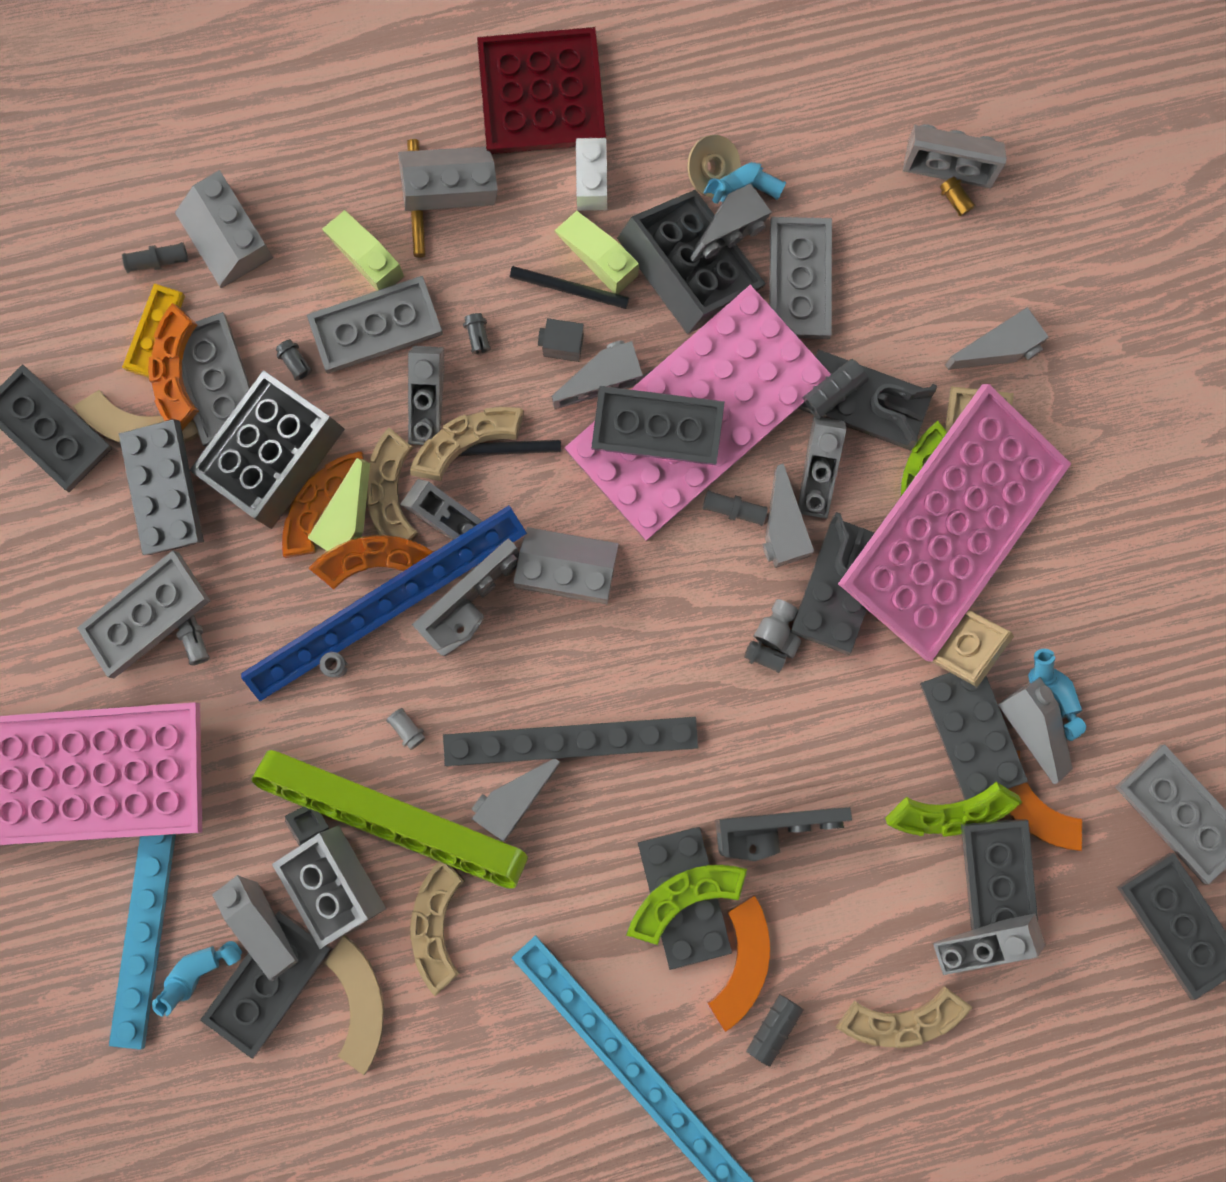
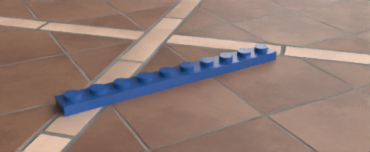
[241,505,527,702]

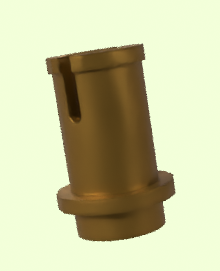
[940,176,976,217]

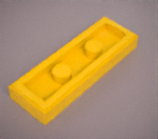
[122,283,185,378]

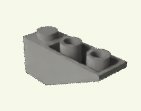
[691,184,772,261]
[408,346,444,445]
[798,416,847,519]
[933,913,1046,975]

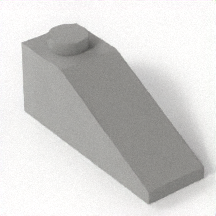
[945,307,1049,370]
[552,341,643,409]
[763,464,814,568]
[401,479,483,540]
[998,677,1073,784]
[472,758,560,841]
[212,875,298,981]

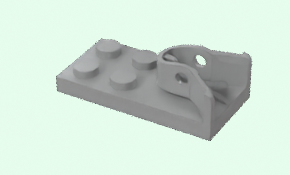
[412,538,519,656]

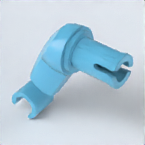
[704,162,786,204]
[1028,649,1086,741]
[152,941,242,1016]

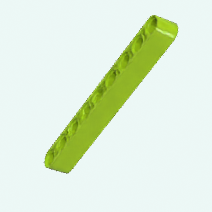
[251,750,528,889]

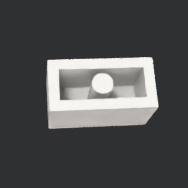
[576,138,607,211]

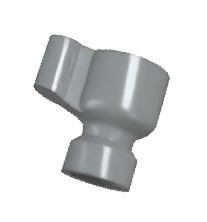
[754,599,802,659]

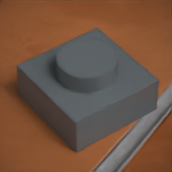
[285,807,329,846]

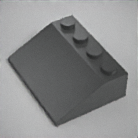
[617,189,766,334]
[190,370,345,529]

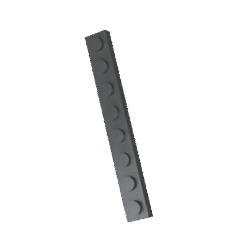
[443,717,698,767]

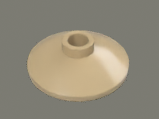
[687,135,741,197]

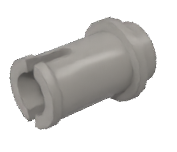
[319,652,348,677]
[386,708,425,750]

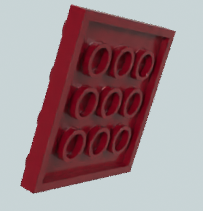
[477,27,607,154]

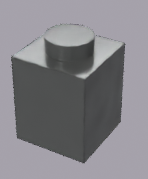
[538,318,584,362]

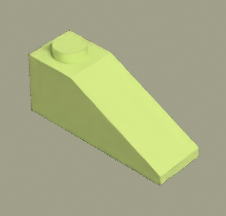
[322,210,404,291]
[555,211,639,294]
[308,458,370,551]

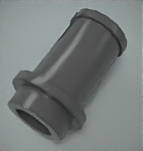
[463,313,491,354]
[276,339,312,381]
[744,640,787,673]

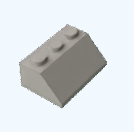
[903,124,1007,189]
[398,147,498,211]
[175,170,273,288]
[514,527,619,605]
[272,825,386,949]

